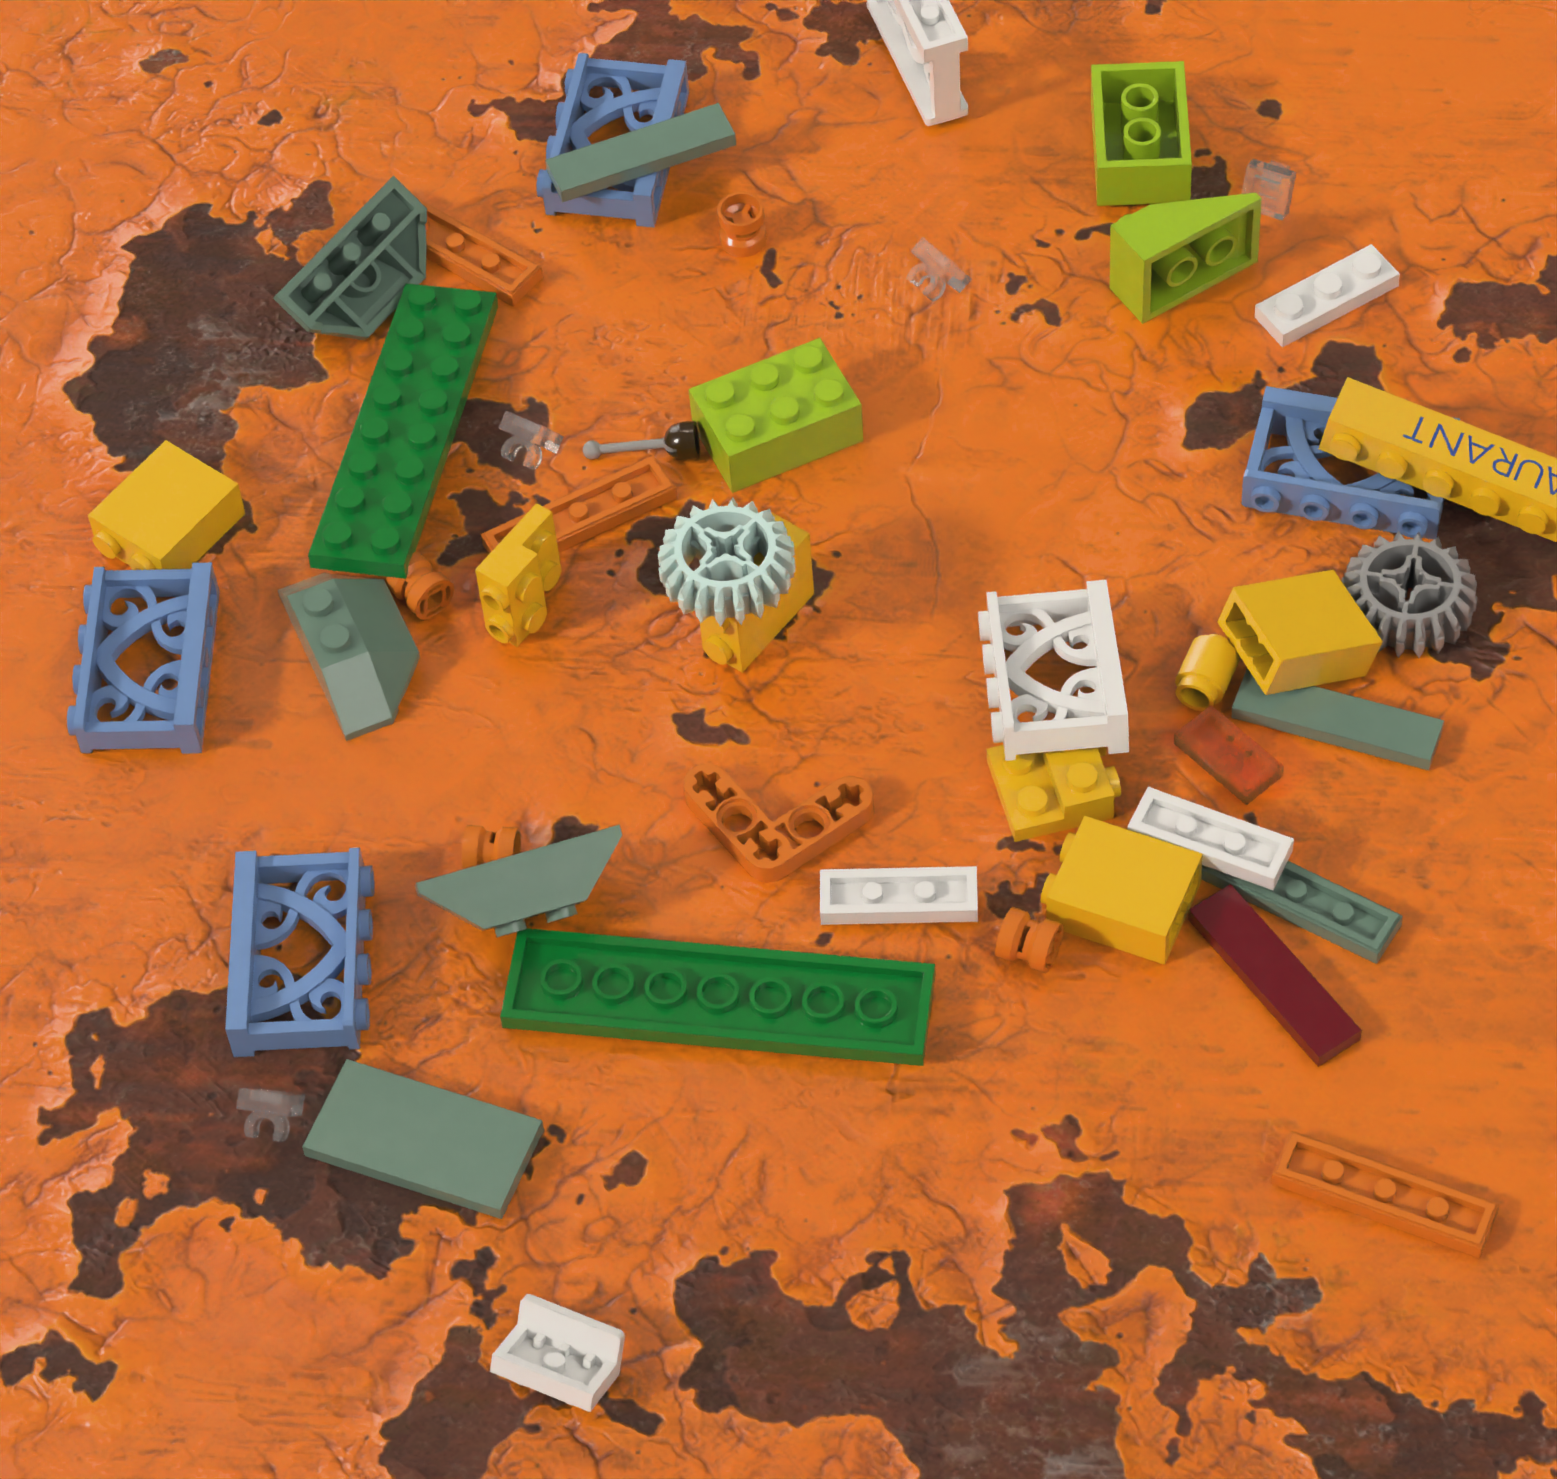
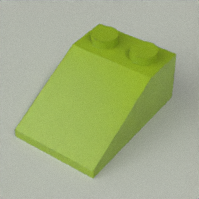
[1110,192,1262,324]

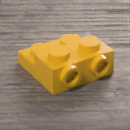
[475,503,562,647]
[986,745,1121,842]

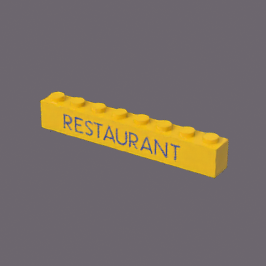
[1318,377,1557,542]

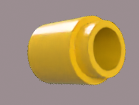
[1175,634,1240,711]

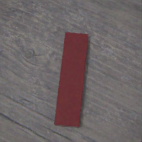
[1188,884,1362,1067]

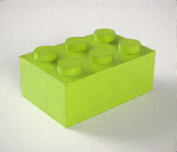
[1091,61,1192,206]
[688,338,864,493]

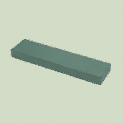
[545,103,736,202]
[1231,668,1444,770]
[1201,861,1403,964]

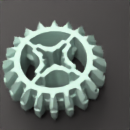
[658,497,796,627]

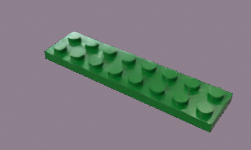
[308,283,498,579]
[500,928,936,1066]

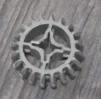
[1341,531,1477,658]

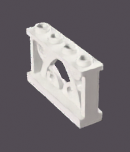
[867,0,968,126]
[978,580,1129,761]

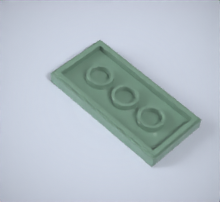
[302,1059,544,1219]

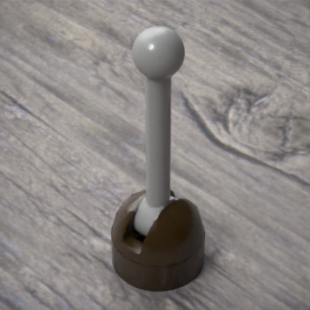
[583,421,700,460]

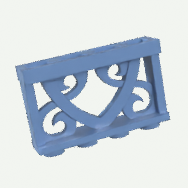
[536,53,689,228]
[1241,386,1460,539]
[67,562,220,754]
[225,848,375,1057]

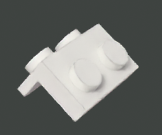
[490,1294,625,1412]

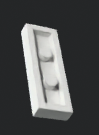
[1255,244,1400,347]
[1127,787,1294,890]
[820,866,978,925]

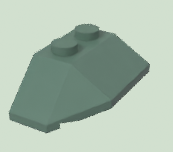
[273,175,427,340]
[278,573,420,741]
[415,825,623,937]

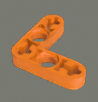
[684,763,874,883]

